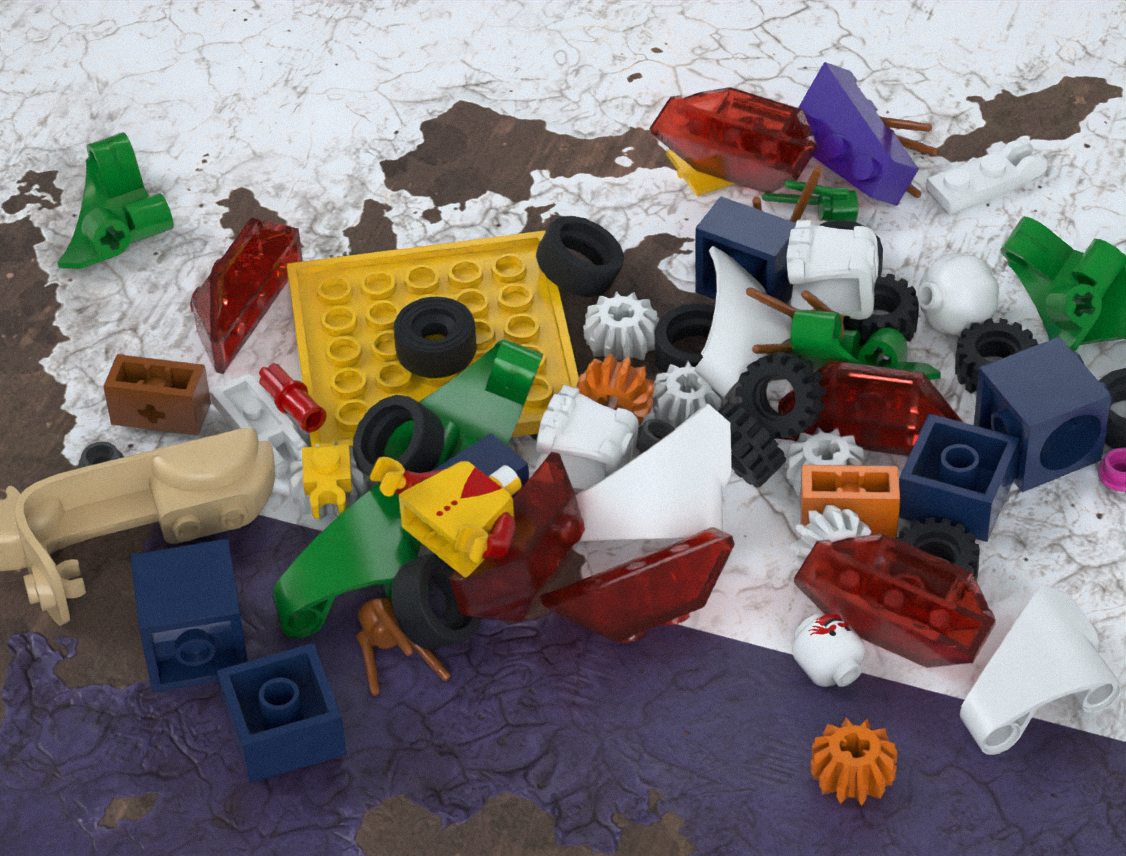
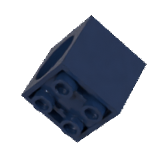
[974,337,1112,492]
[130,539,248,692]

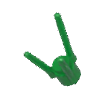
[762,180,858,222]

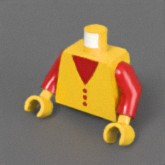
[369,457,522,578]

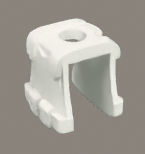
[787,220,879,320]
[533,385,638,493]

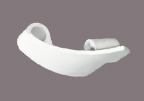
[694,246,793,399]
[573,404,731,542]
[960,583,1122,755]

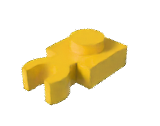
[302,444,352,519]

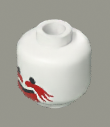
[792,613,866,687]

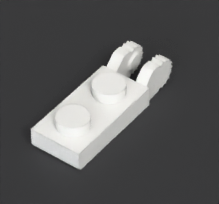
[926,138,1049,215]
[210,373,308,478]

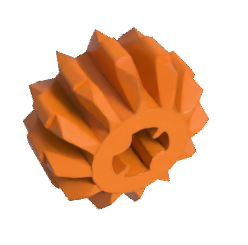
[576,353,654,425]
[810,717,898,806]

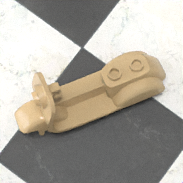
[0,428,276,626]

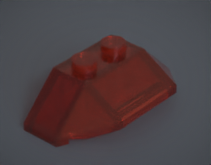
[649,87,818,194]
[190,217,303,374]
[777,360,964,456]
[449,452,585,623]
[539,527,735,643]
[794,534,996,668]

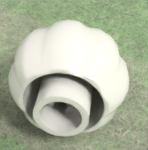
[917,253,1000,337]

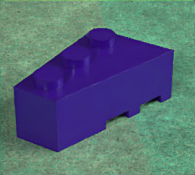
[782,62,919,206]

